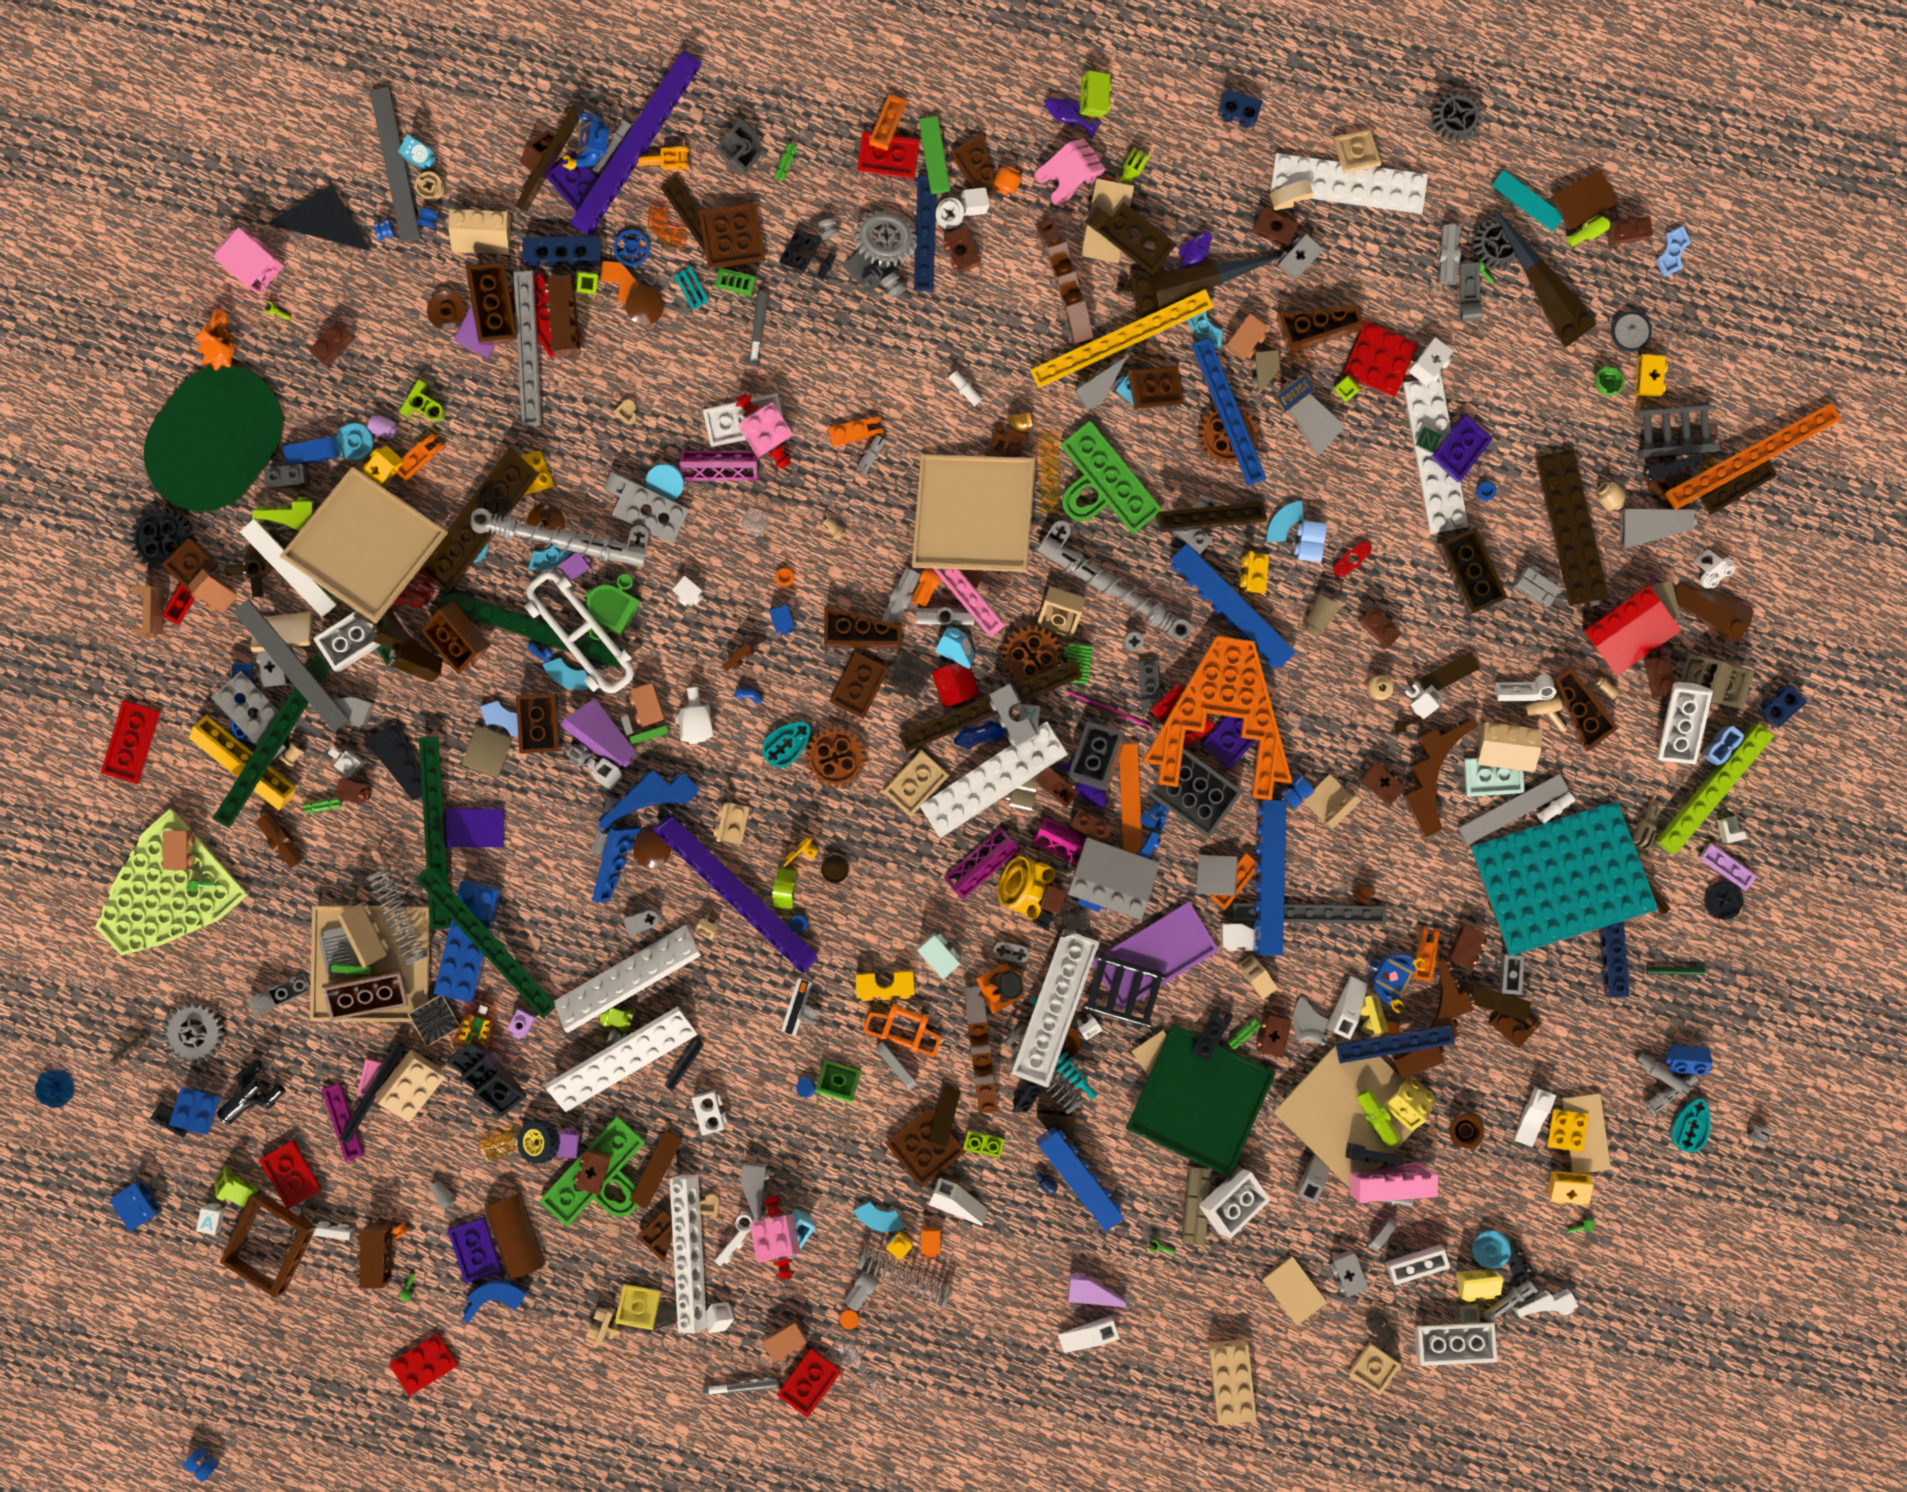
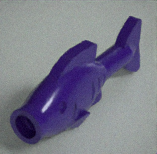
[1043,96,1101,139]
[1177,231,1213,270]
[1060,756,1110,809]

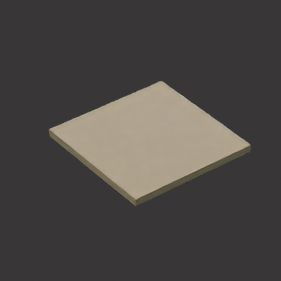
[912,454,1036,572]
[280,466,448,624]
[310,905,430,1022]
[1273,1031,1433,1188]

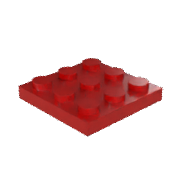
[1342,321,1418,398]

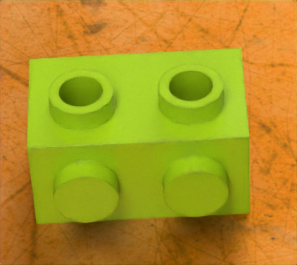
[1080,71,1112,118]

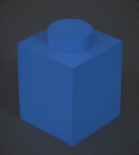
[769,605,795,635]

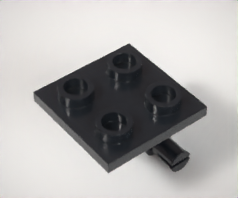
[779,229,836,280]

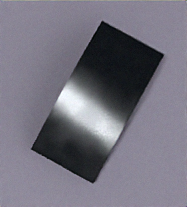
[447,1038,527,1116]

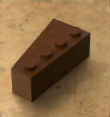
[545,275,581,357]
[1276,306,1364,354]
[824,606,902,649]
[1552,666,1619,752]

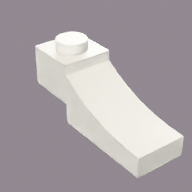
[1513,1087,1556,1147]
[1512,1289,1578,1317]

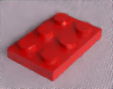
[857,132,920,180]
[1150,684,1214,751]
[259,1140,322,1209]
[389,1332,459,1396]
[777,1347,842,1418]

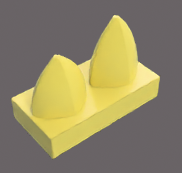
[1360,995,1389,1035]

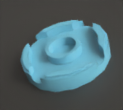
[336,423,375,462]
[646,463,685,500]
[1472,1230,1511,1269]

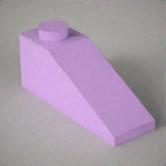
[1068,1272,1126,1307]

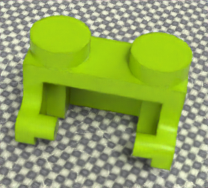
[600,1007,636,1032]

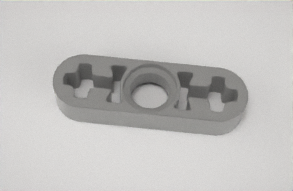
[875,1041,918,1090]

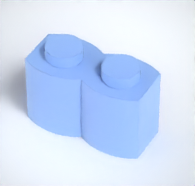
[1294,520,1327,562]
[1702,726,1744,765]

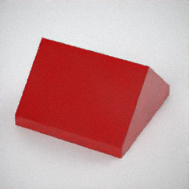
[931,663,980,708]

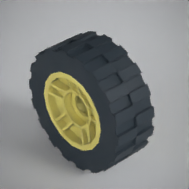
[517,1120,560,1164]

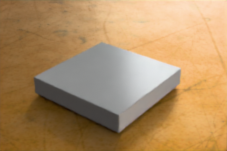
[1196,855,1238,896]

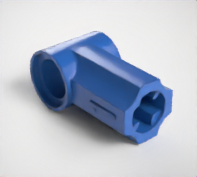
[1140,800,1170,832]

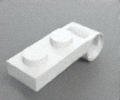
[1495,674,1556,701]
[714,1211,754,1266]
[292,1222,355,1240]

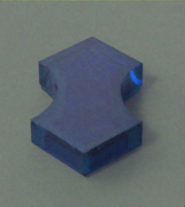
[953,721,1007,749]

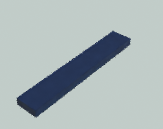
[914,175,936,292]
[1336,1024,1455,1064]

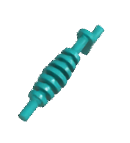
[1030,997,1098,1100]

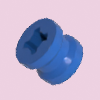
[416,208,439,229]
[374,218,395,241]

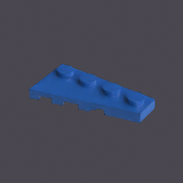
[592,826,641,903]

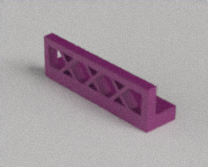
[679,451,758,481]
[944,827,1020,900]

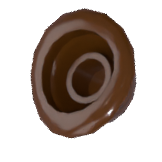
[1449,1112,1484,1151]

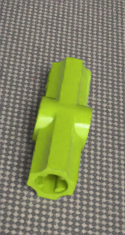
[1356,1089,1401,1147]

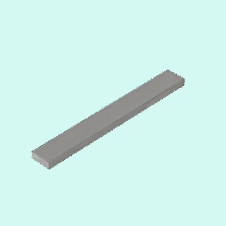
[514,270,542,427]

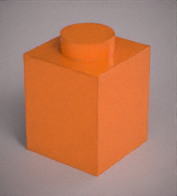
[921,1227,940,1257]

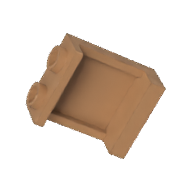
[131,586,164,638]

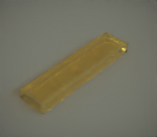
[1039,436,1060,513]

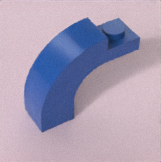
[462,1279,529,1324]

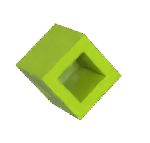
[575,270,598,294]

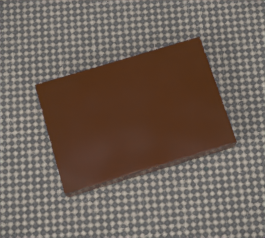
[1551,169,1619,230]
[1128,366,1184,409]
[830,651,889,719]

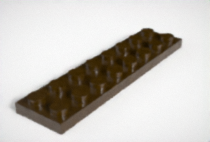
[419,449,540,594]
[1535,449,1609,607]

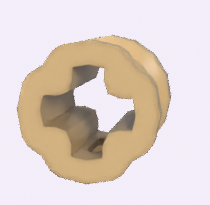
[279,741,305,767]

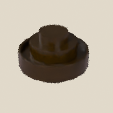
[821,855,849,883]

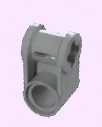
[622,908,662,936]

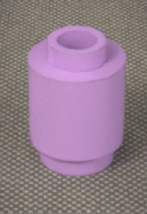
[367,415,398,440]

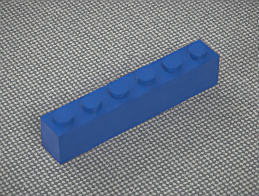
[1036,1126,1124,1232]

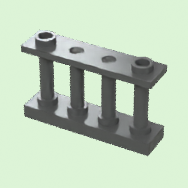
[1634,402,1720,459]

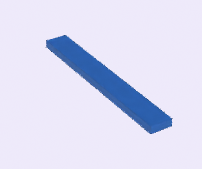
[1191,337,1267,486]

